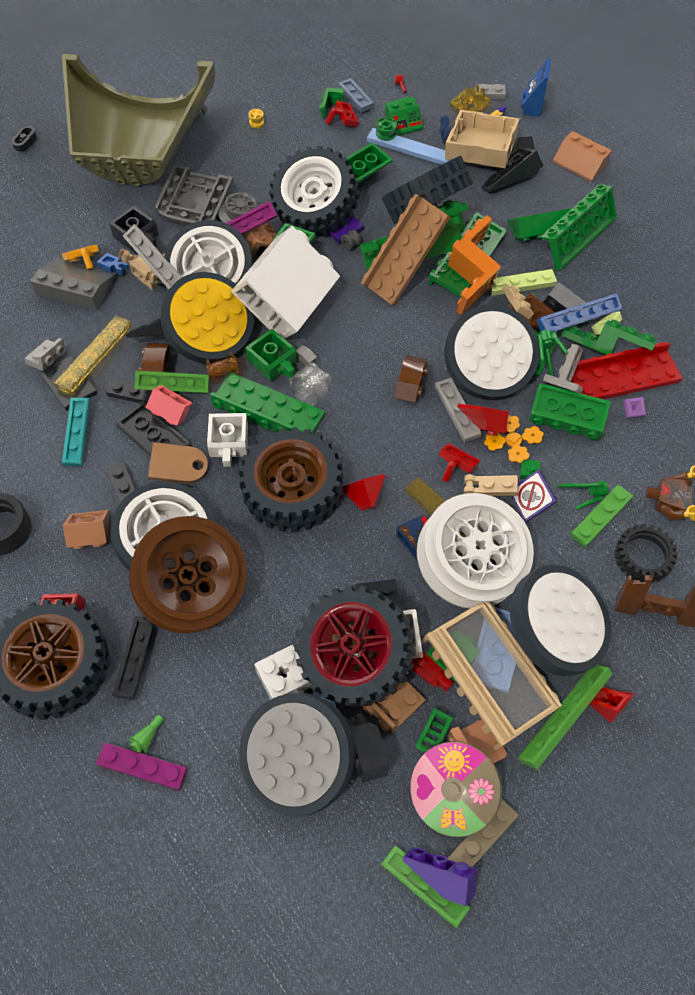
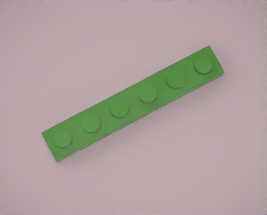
[518,665,613,769]

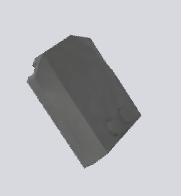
[155,164,234,225]

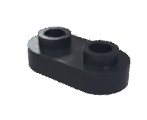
[11,126,36,151]

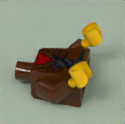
[645,465,695,521]

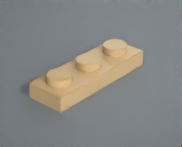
[501,284,534,319]

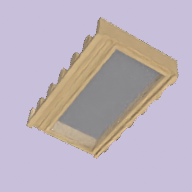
[421,602,562,751]

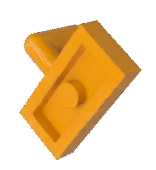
[62,244,99,269]

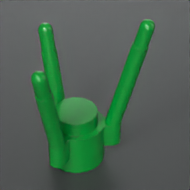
[537,330,568,376]
[558,481,608,510]

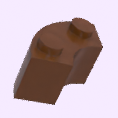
[138,343,170,372]
[394,355,429,402]

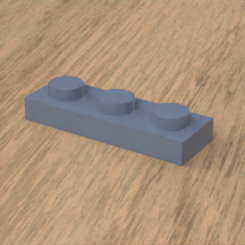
[339,78,374,113]

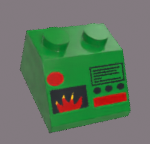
[385,96,423,136]

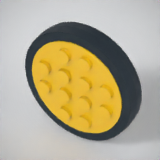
[161,272,254,364]

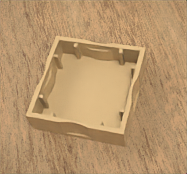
[445,110,520,168]

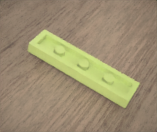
[489,269,557,296]

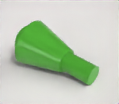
[129,715,164,753]

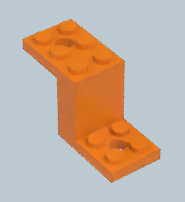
[448,215,501,315]

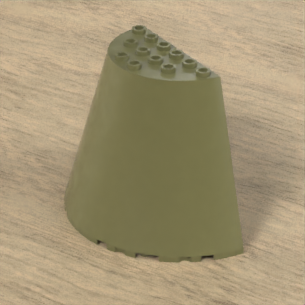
[62,54,215,186]

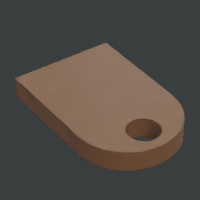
[148,442,208,484]

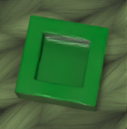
[520,460,540,479]

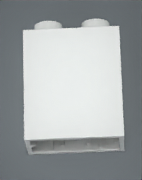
[231,226,340,339]

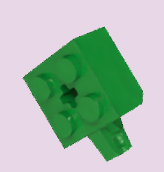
[245,329,297,381]

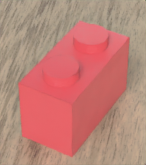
[146,385,192,426]

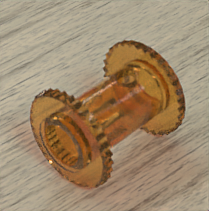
[205,352,239,383]

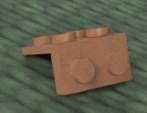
[243,223,277,257]
[448,719,507,764]

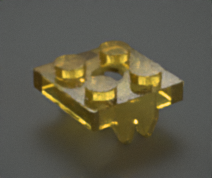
[450,85,491,113]

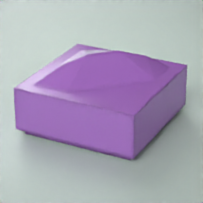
[623,397,646,418]

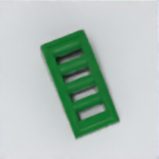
[415,708,453,753]

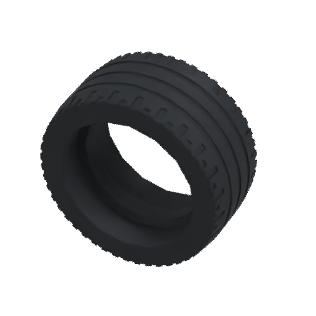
[0,493,31,555]

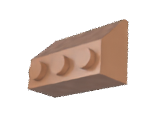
[552,131,612,182]

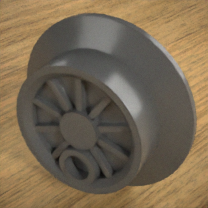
[219,192,260,223]

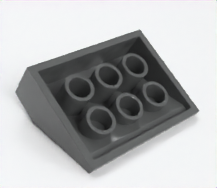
[31,257,118,311]

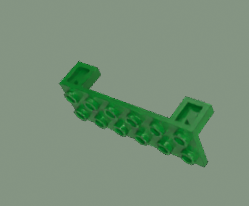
[360,214,462,272]

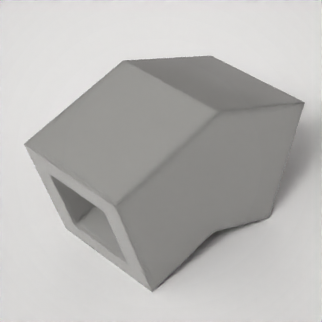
[296,345,317,367]

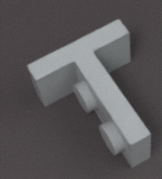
[543,344,583,394]

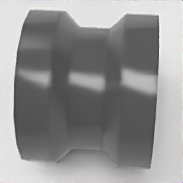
[341,230,361,251]

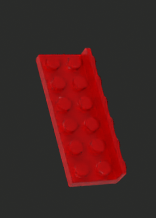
[571,342,682,400]

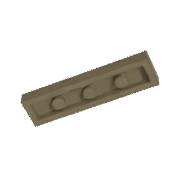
[447,799,519,868]

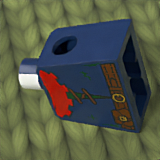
[396,515,429,561]

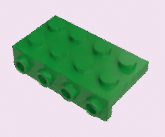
[529,383,611,440]

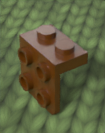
[508,293,556,330]

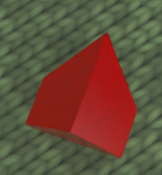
[343,474,385,511]
[589,687,636,723]

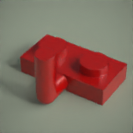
[325,101,359,127]
[439,443,481,482]

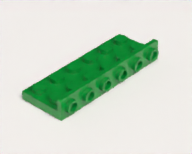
[541,184,617,271]
[428,212,507,298]
[210,372,325,435]

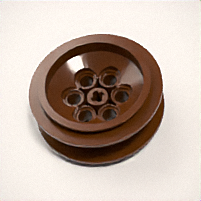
[129,516,247,633]

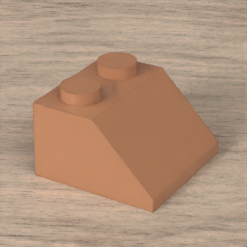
[63,510,110,549]

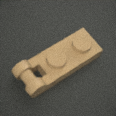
[464,474,518,496]

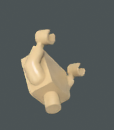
[119,249,165,290]

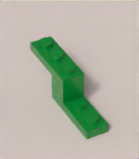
[561,319,658,355]

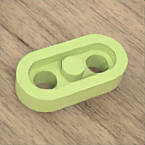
[592,311,623,336]

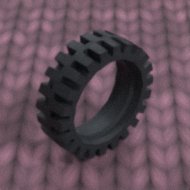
[615,524,678,583]

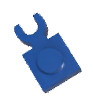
[97,253,129,275]

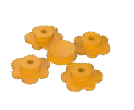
[484,415,543,463]

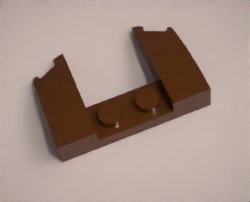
[615,575,695,628]

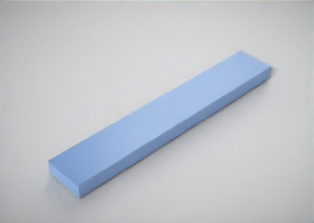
[367,128,450,165]

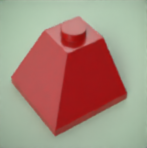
[457,403,509,436]

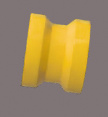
[249,109,264,129]

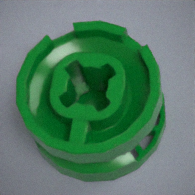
[376,117,397,141]

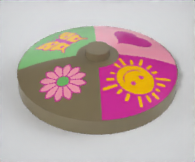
[410,742,502,837]

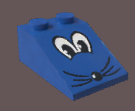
[521,59,551,117]

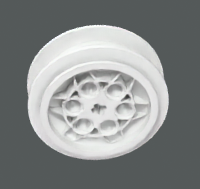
[417,493,534,609]

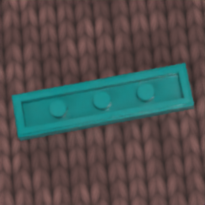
[62,398,90,466]

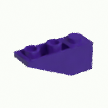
[403,848,477,906]

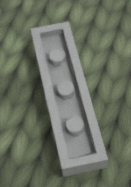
[434,378,482,443]

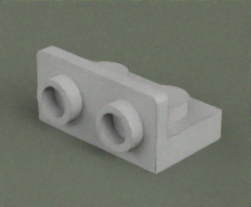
[25,338,65,371]

